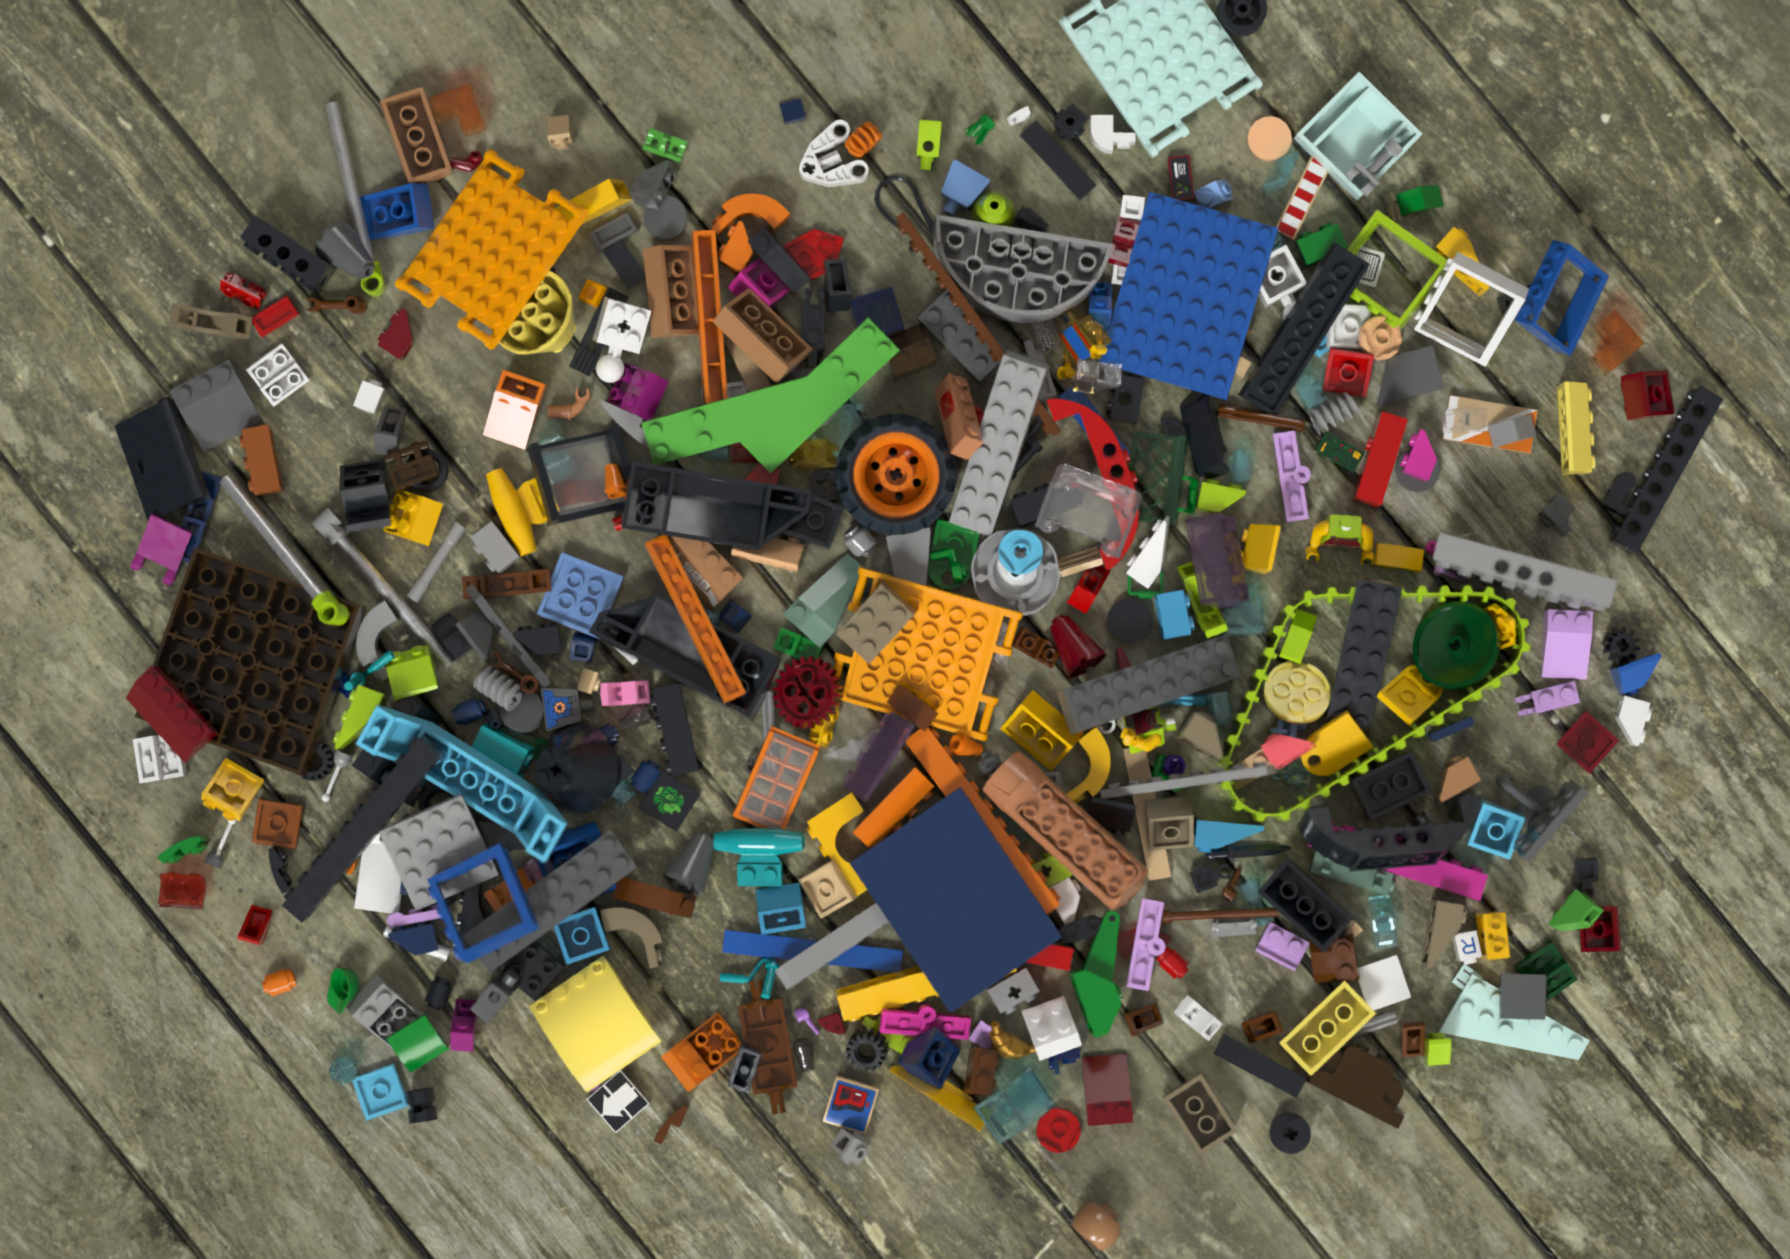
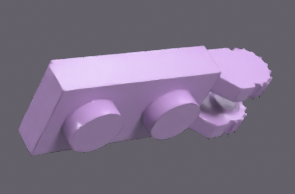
[1514,681,1580,716]
[386,905,452,927]

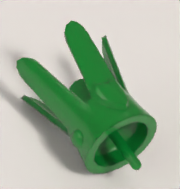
[964,114,996,146]

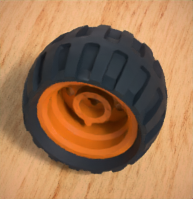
[835,414,957,535]

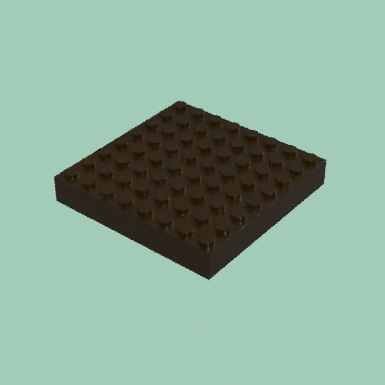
[135,547,366,776]

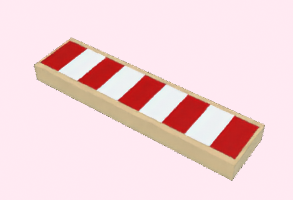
[1276,156,1328,241]

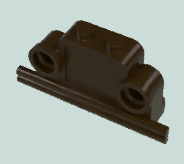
[1296,1043,1404,1129]

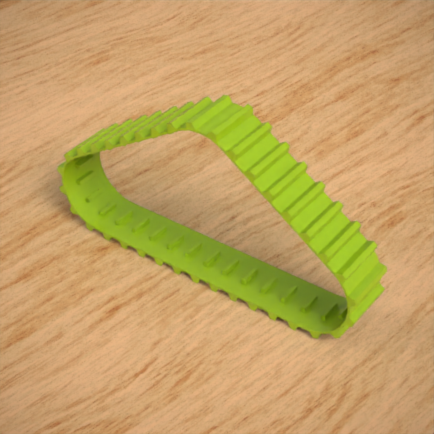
[1216,585,1531,822]

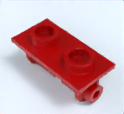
[220,273,267,310]

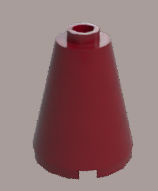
[1050,615,1106,679]

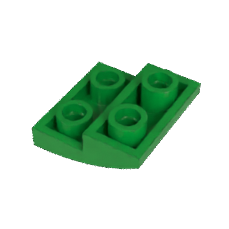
[157,836,210,864]
[386,1014,449,1073]

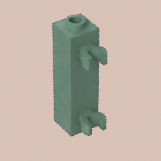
[1308,850,1396,895]

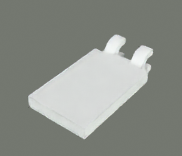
[354,834,402,914]

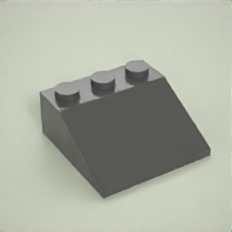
[169,360,263,452]

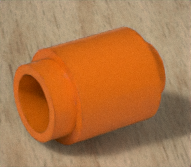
[262,969,297,997]

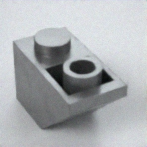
[630,160,676,210]

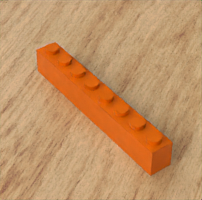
[691,230,728,404]

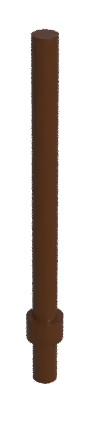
[1161,907,1279,923]

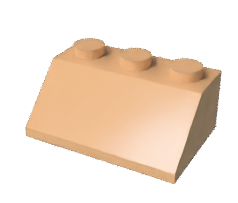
[731,535,804,572]

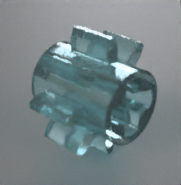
[329,1055,357,1085]

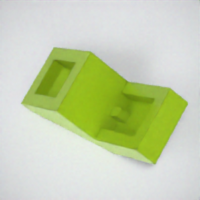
[1279,609,1317,664]

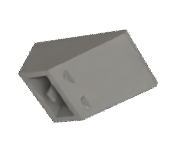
[346,974,422,1052]

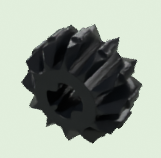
[1602,627,1640,664]

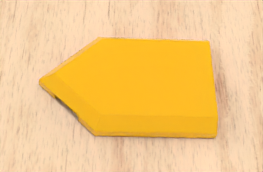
[1483,604,1516,650]

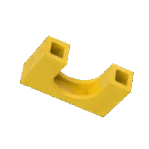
[806,793,867,897]

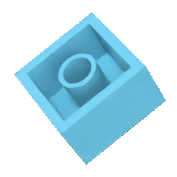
[1464,799,1525,860]

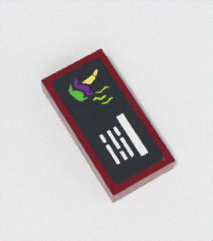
[1167,155,1194,201]

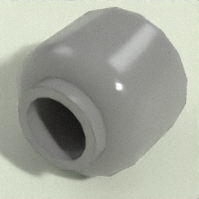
[844,523,877,557]

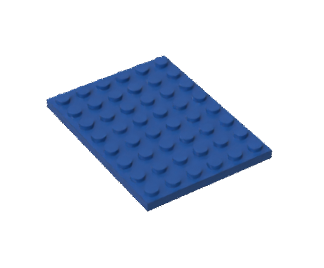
[1098,192,1279,400]

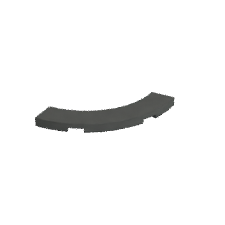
[466,584,551,687]

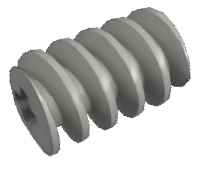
[1310,392,1360,435]
[473,666,522,711]

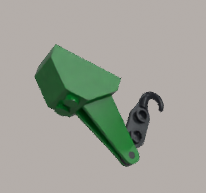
[1053,910,1123,1038]

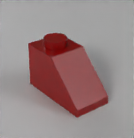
[1067,565,1111,614]

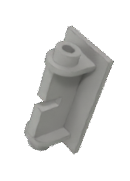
[1210,917,1257,937]

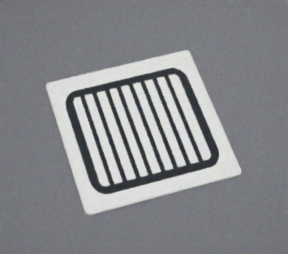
[1356,247,1385,287]

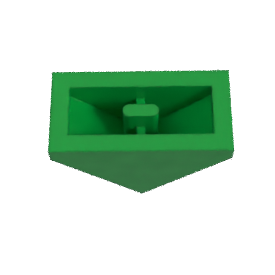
[1396,185,1444,217]

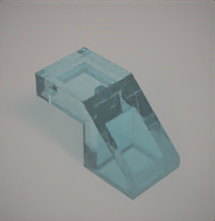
[1261,151,1299,196]
[1368,895,1398,949]

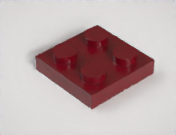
[1555,711,1619,774]

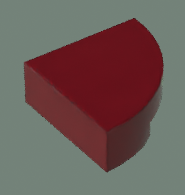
[818,1011,846,1034]

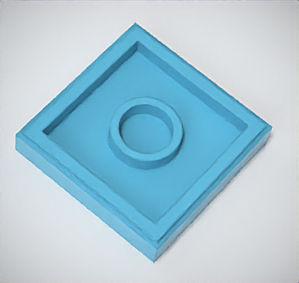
[351,1063,409,1121]

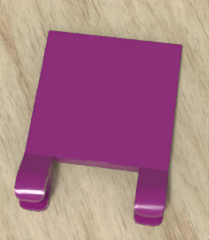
[130,514,193,586]

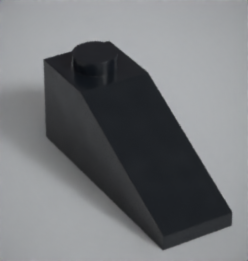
[748,227,812,293]

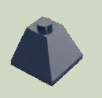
[898,1027,960,1089]

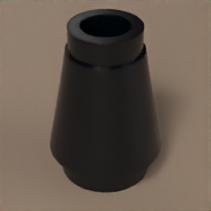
[1014,206,1049,232]

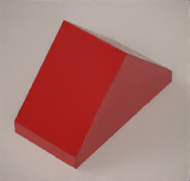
[237,905,273,945]

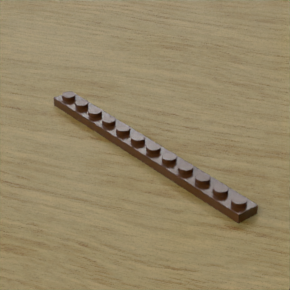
[896,212,1061,437]

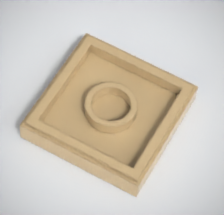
[798,859,856,919]

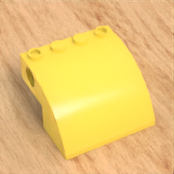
[529,955,662,1092]

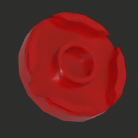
[1036,1108,1081,1153]

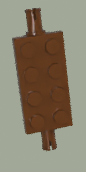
[738,979,798,1115]

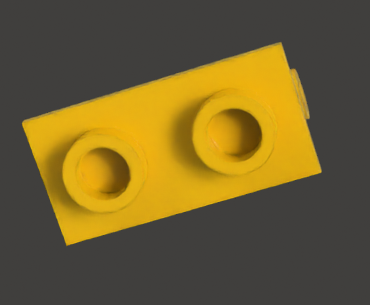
[808,704,839,748]

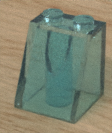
[974,1067,1056,1145]

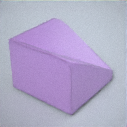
[968,1019,992,1049]

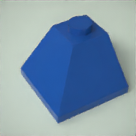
[1610,653,1661,697]

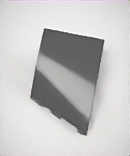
[1377,345,1444,407]

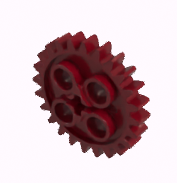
[772,656,843,729]

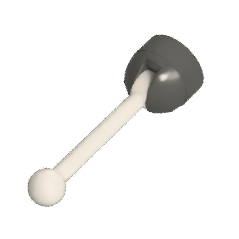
[204,819,237,869]

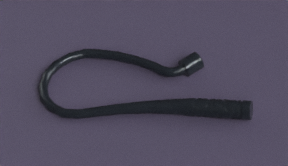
[874,175,934,252]

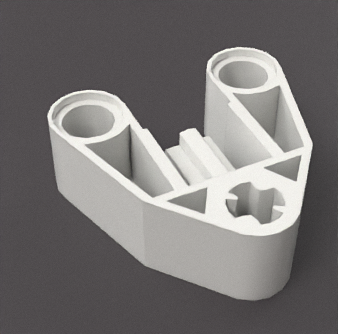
[799,120,869,187]

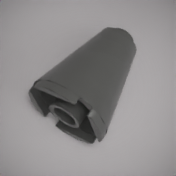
[315,221,375,279]
[662,831,714,895]

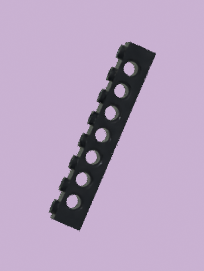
[1610,386,1723,555]

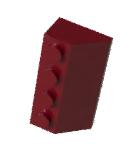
[126,666,218,764]

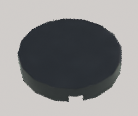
[1107,599,1152,643]

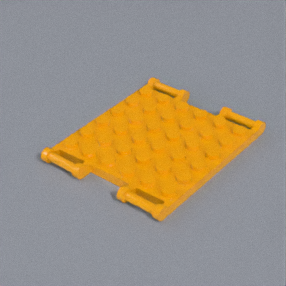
[395,149,588,350]
[824,566,1023,741]

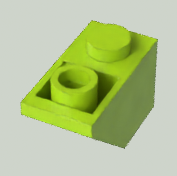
[1196,479,1246,514]
[1424,1032,1452,1066]

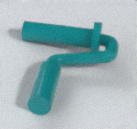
[344,651,395,690]
[720,957,780,999]

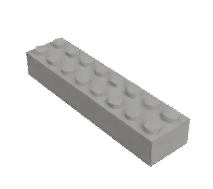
[949,350,1050,536]

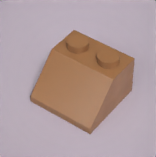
[1434,755,1481,803]

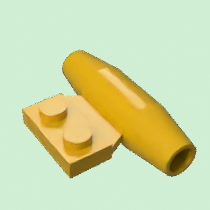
[486,468,560,557]

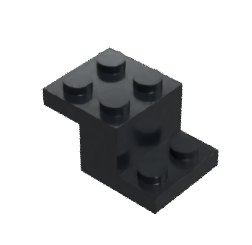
[340,459,391,533]

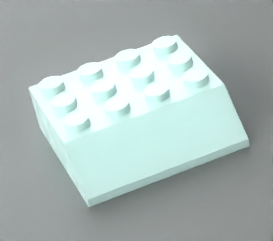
[1294,72,1422,201]

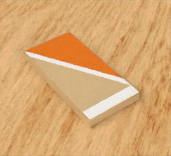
[1442,395,1538,454]

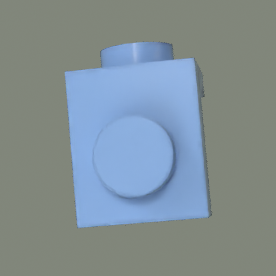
[1194,179,1233,209]

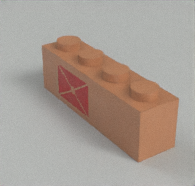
[934,373,983,460]

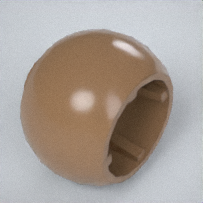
[1072,1202,1121,1251]

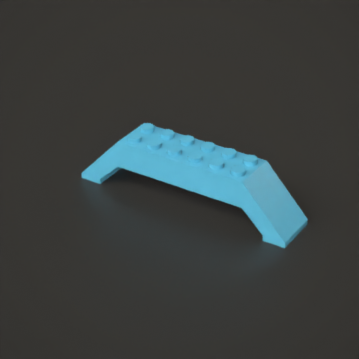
[356,705,568,863]

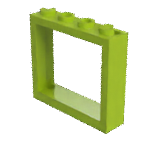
[1347,210,1447,329]

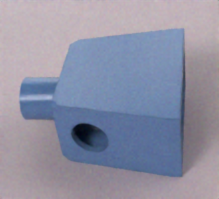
[941,159,991,216]

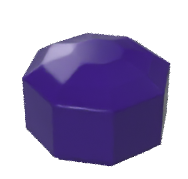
[1162,754,1186,775]

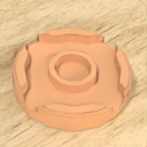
[1247,116,1292,161]
[1358,315,1402,360]

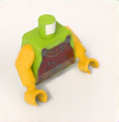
[1305,514,1375,566]
[1120,707,1176,754]

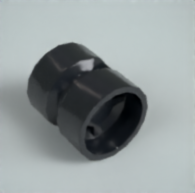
[405,1087,438,1123]

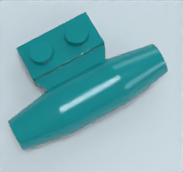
[713,828,805,887]

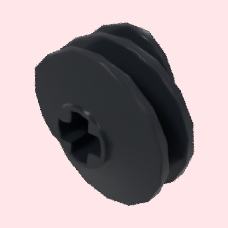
[1269,1113,1311,1154]

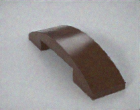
[462,569,552,599]

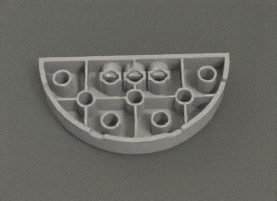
[933,215,1112,323]
[1433,533,1617,611]

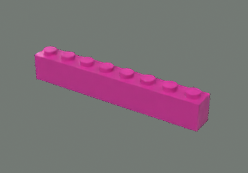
[1307,820,1488,901]

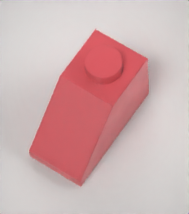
[1261,733,1317,770]

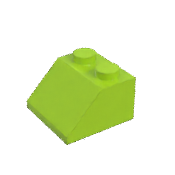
[386,645,438,700]

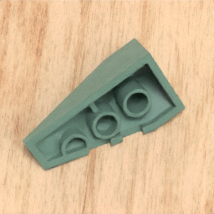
[783,553,863,649]

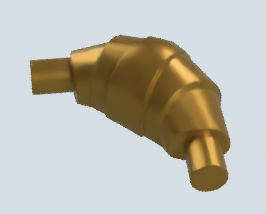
[989,1021,1036,1060]

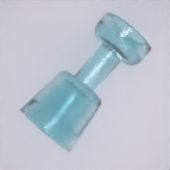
[1238,878,1275,927]

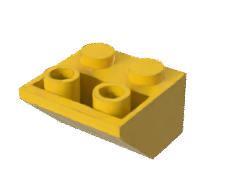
[383,490,443,546]

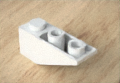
[1126,516,1170,588]

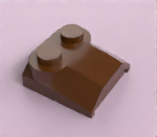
[1309,934,1360,983]

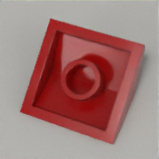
[1322,348,1374,397]

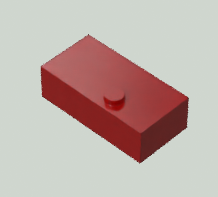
[1351,411,1408,508]

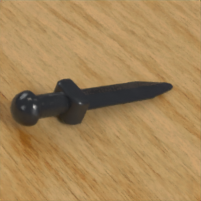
[1205,844,1290,861]

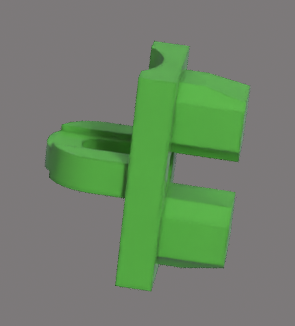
[642,128,688,163]

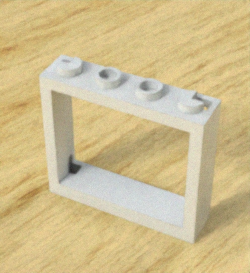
[1414,252,1529,366]

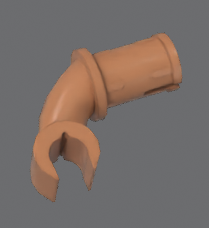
[548,388,591,421]

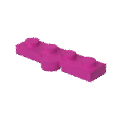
[879,1004,971,1040]

